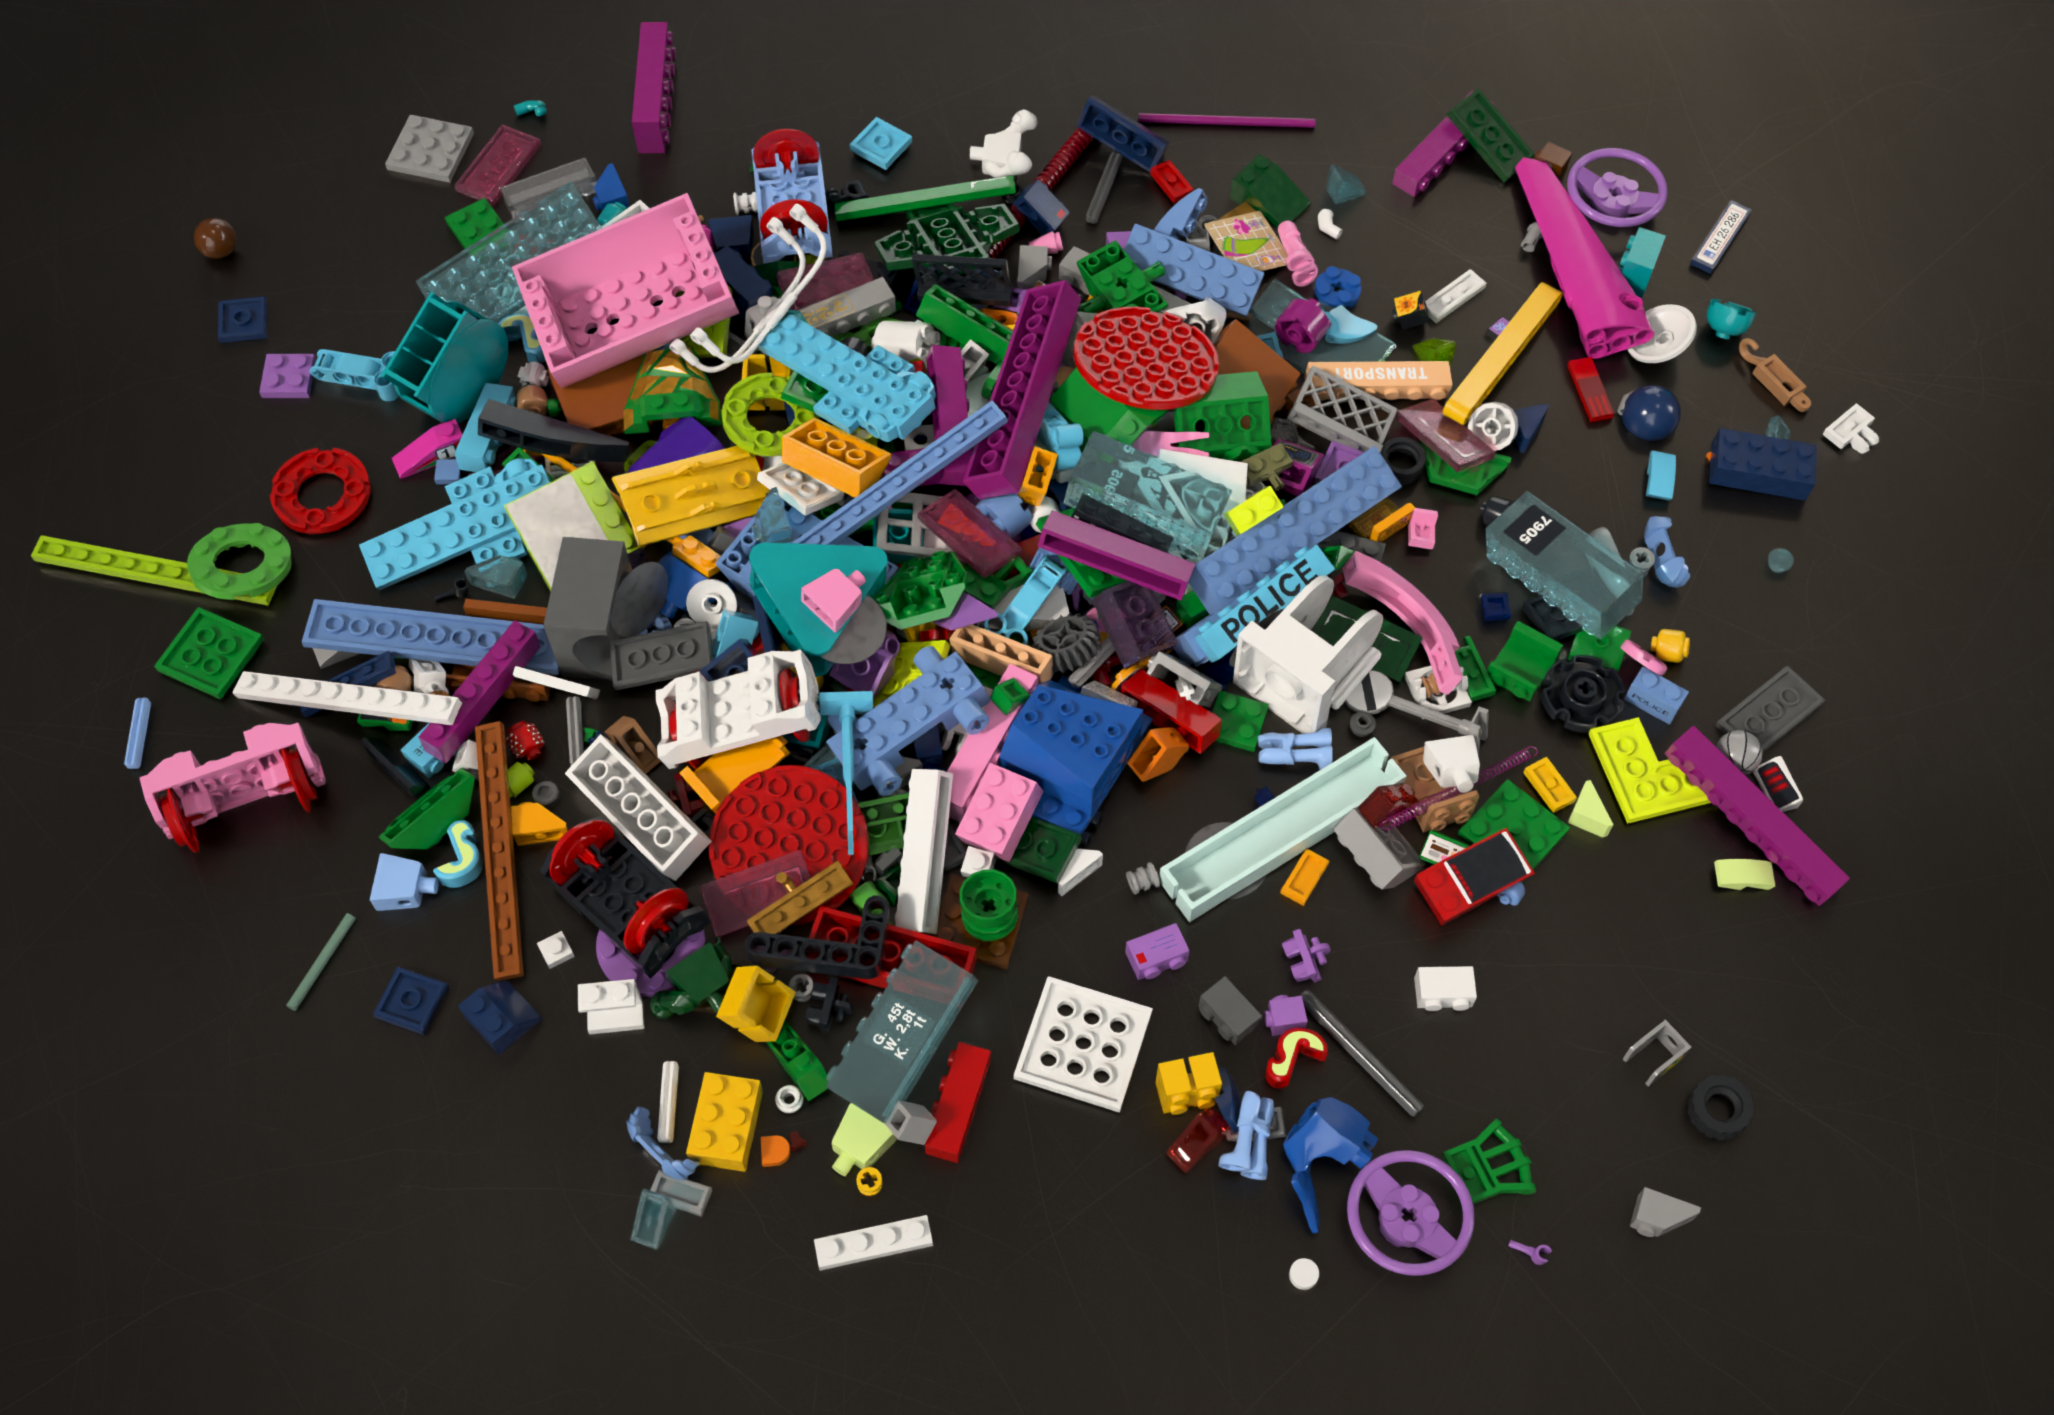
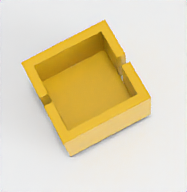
[742,354,793,410]
[716,966,796,1042]
[1155,1052,1222,1115]

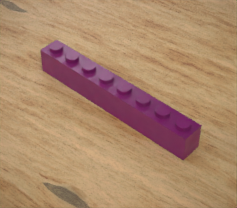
[1664,725,1850,906]

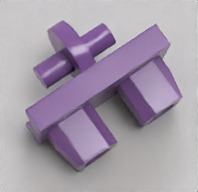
[1282,929,1331,983]

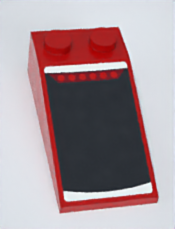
[1414,828,1535,926]

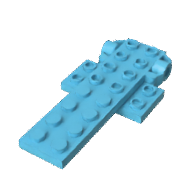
[759,314,936,442]
[359,458,551,591]

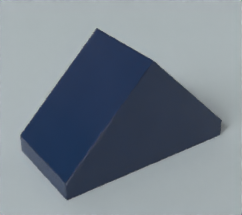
[1513,404,1549,453]

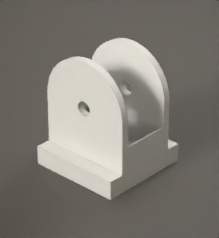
[1233,575,1383,734]

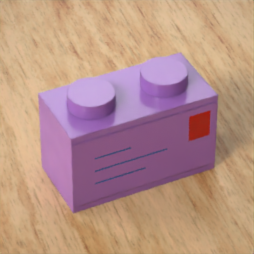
[1125,923,1189,980]

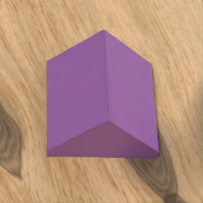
[933,592,998,630]
[829,647,894,700]

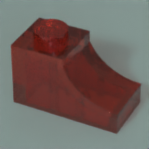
[1166,1107,1231,1173]

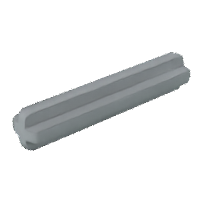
[566,696,584,766]

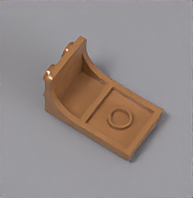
[1390,747,1479,833]

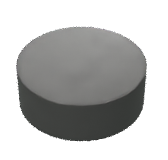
[532,781,560,808]

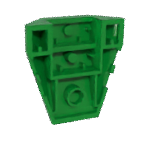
[1050,367,1169,476]

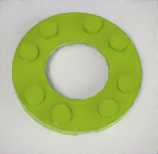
[722,373,820,456]

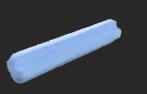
[124,698,151,769]

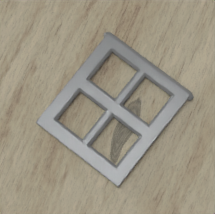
[876,493,958,558]

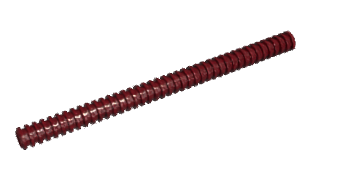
[961,128,1094,277]

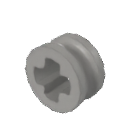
[789,974,814,1002]

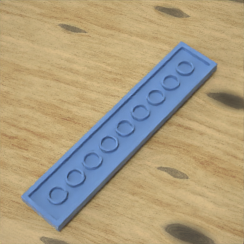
[302,599,559,675]

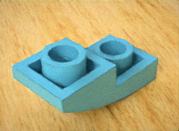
[1646,450,1676,501]

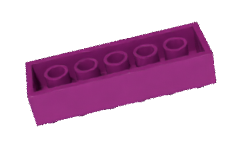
[632,22,676,153]

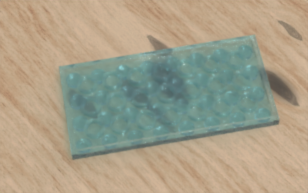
[416,182,602,323]

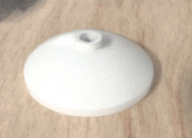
[1627,304,1697,363]

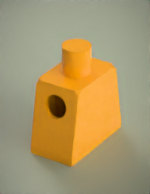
[1017,446,1058,506]

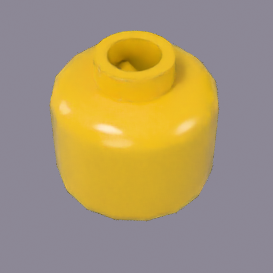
[1651,629,1690,663]

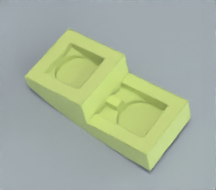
[1714,859,1775,890]

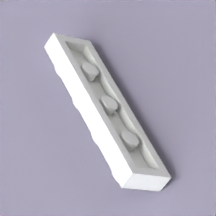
[814,1215,933,1270]

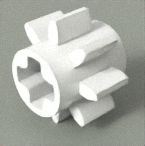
[518,362,549,387]

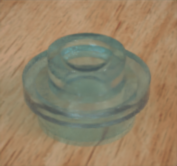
[1768,548,1794,573]

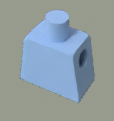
[370,853,439,911]

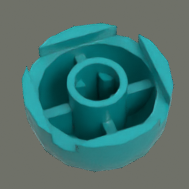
[1706,298,1757,339]

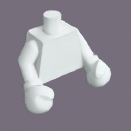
[970,109,1038,180]

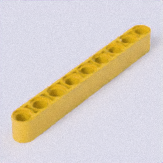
[1442,282,1563,426]

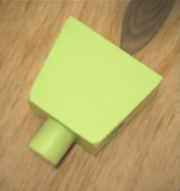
[832,1102,897,1176]

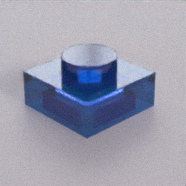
[1481,593,1511,621]

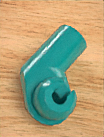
[514,100,547,116]

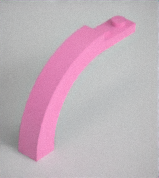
[1342,551,1463,695]

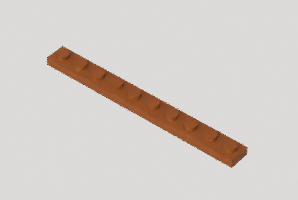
[475,721,524,981]

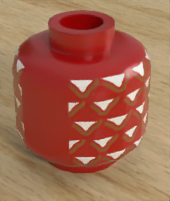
[506,721,545,761]

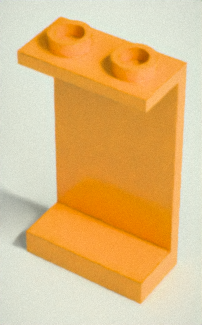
[680,735,790,813]

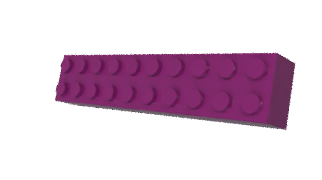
[963,280,1081,499]

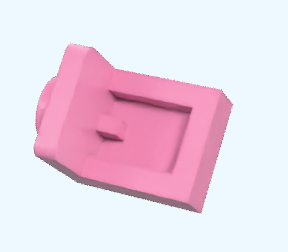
[1408,508,1438,550]

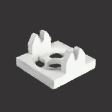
[1404,666,1472,719]

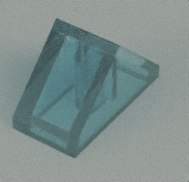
[1326,164,1367,205]
[630,1188,676,1250]

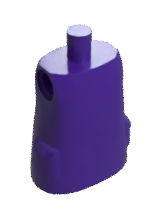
[627,417,725,473]

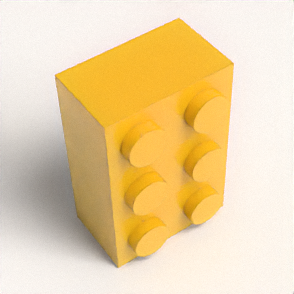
[686,1072,763,1172]

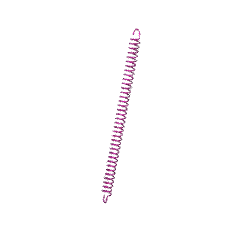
[1380,746,1538,830]

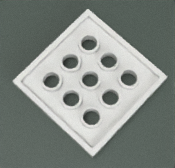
[1014,976,1153,1113]

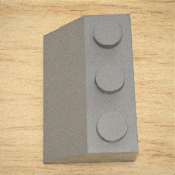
[1333,806,1427,890]

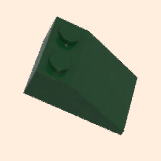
[1230,153,1311,228]

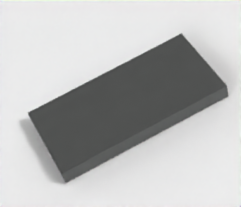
[609,621,714,690]
[1715,665,1825,753]

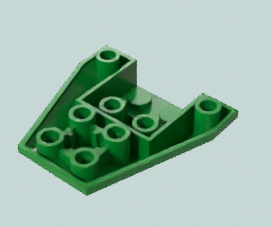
[872,550,969,629]

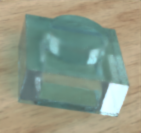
[1765,416,1791,440]

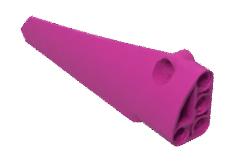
[1515,157,1654,359]

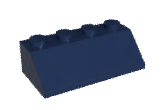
[1076,96,1170,172]

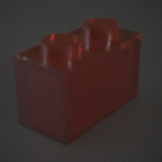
[1358,783,1419,827]

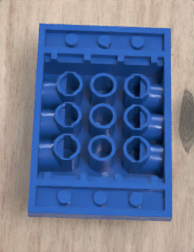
[999,675,1153,836]

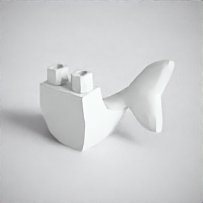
[1160,296,1226,344]

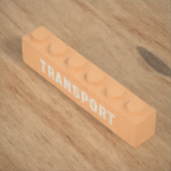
[1304,361,1452,401]

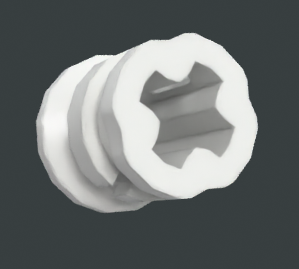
[733,192,758,216]

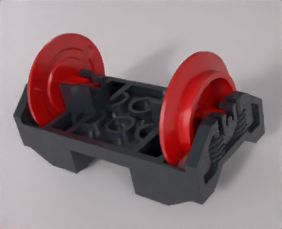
[540,816,711,979]

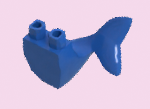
[1283,1097,1378,1234]

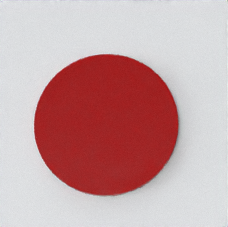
[1073,307,1219,410]
[709,765,869,926]

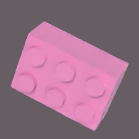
[955,763,1043,862]

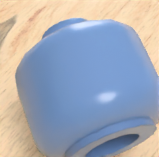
[1497,882,1525,905]

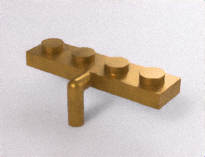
[747,861,853,934]

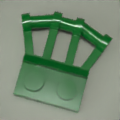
[963,543,1034,609]
[1441,1118,1536,1205]

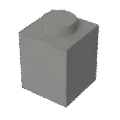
[885,1100,937,1145]

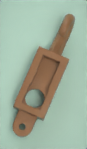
[1739,338,1811,412]

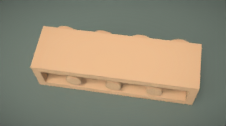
[950,624,1054,684]

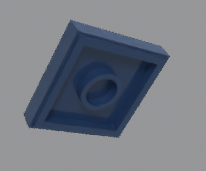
[218,296,268,343]
[373,966,449,1035]

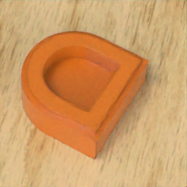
[761,1135,790,1167]

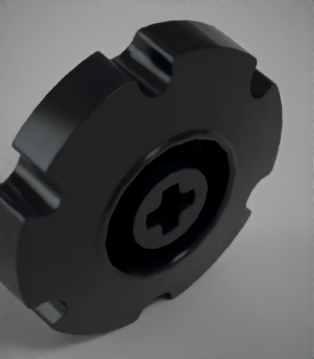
[1541,655,1626,733]

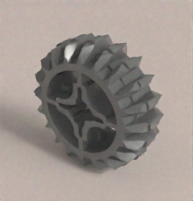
[1032,613,1101,674]

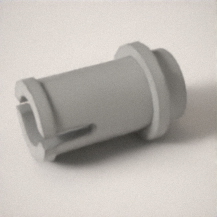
[1521,222,1542,252]

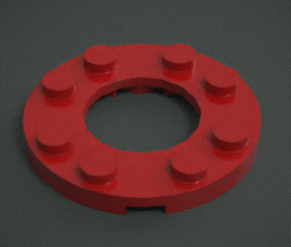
[270,448,371,534]

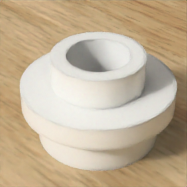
[775,1085,804,1113]

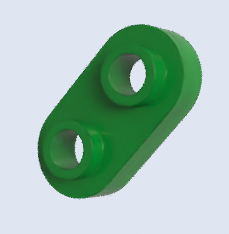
[981,362,1003,400]

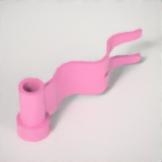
[1119,431,1209,461]

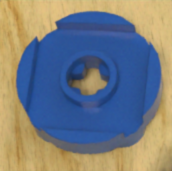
[1314,266,1361,310]

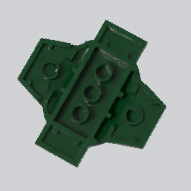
[874,203,1020,276]

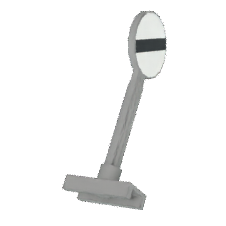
[1344,670,1489,755]

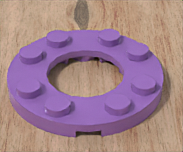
[596,929,706,997]

